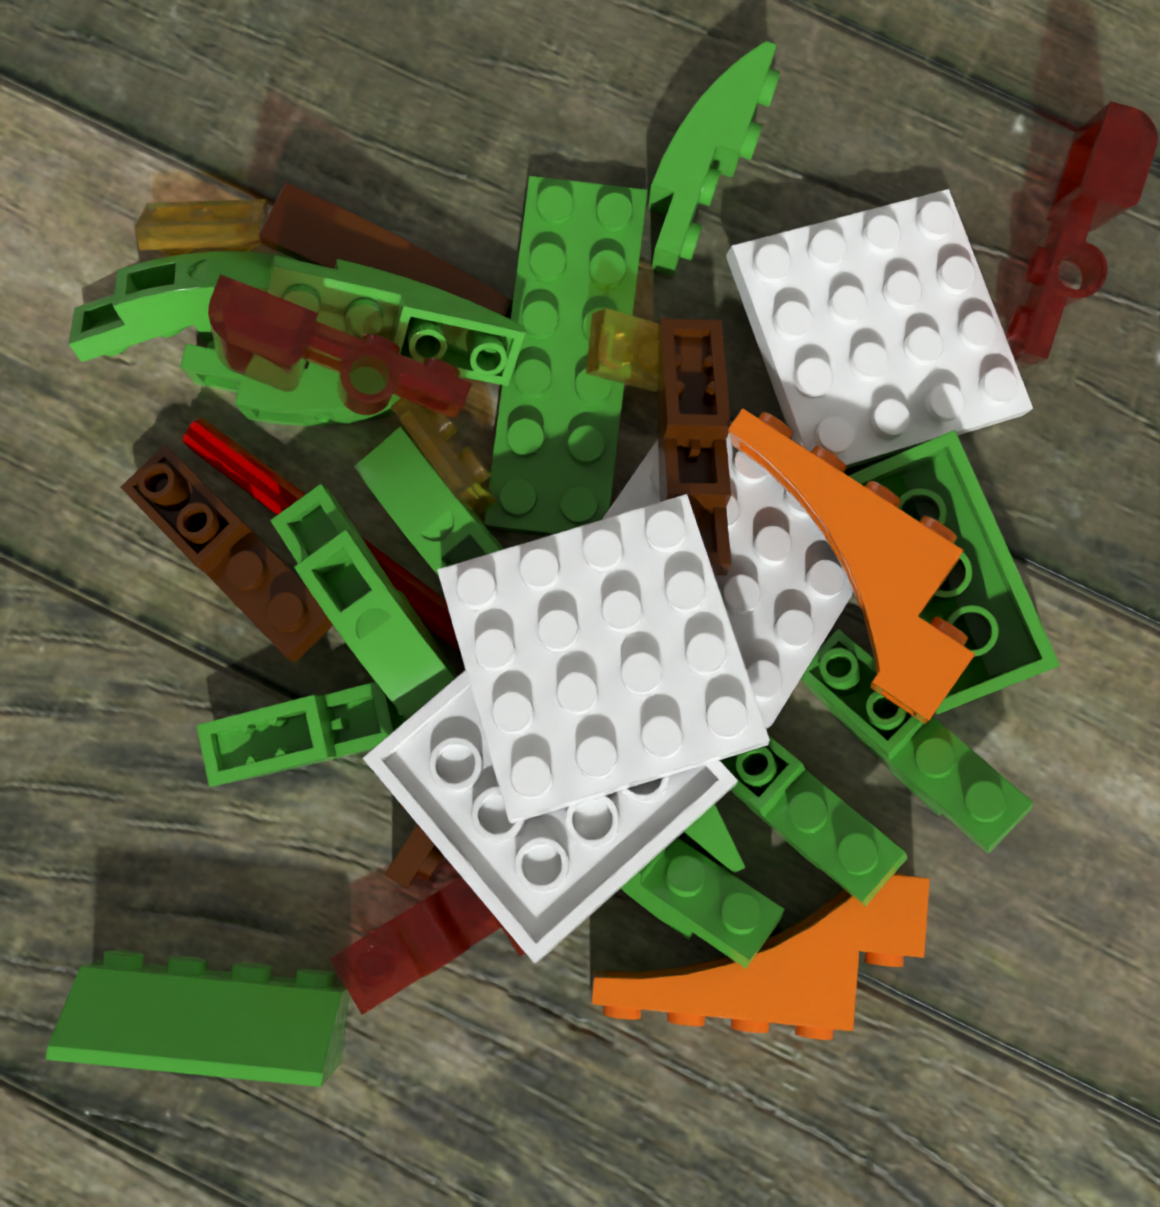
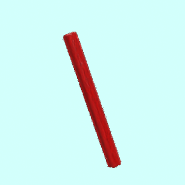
[182,418,461,653]

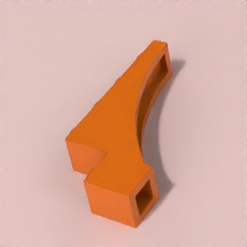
[728,408,975,724]
[590,873,930,1040]

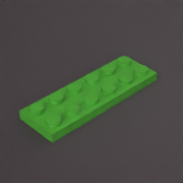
[484,176,647,537]

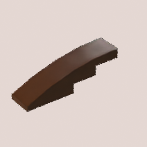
[259,182,513,318]
[658,318,731,575]

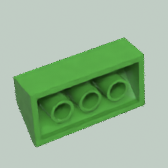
[849,430,1060,715]
[46,950,351,1087]

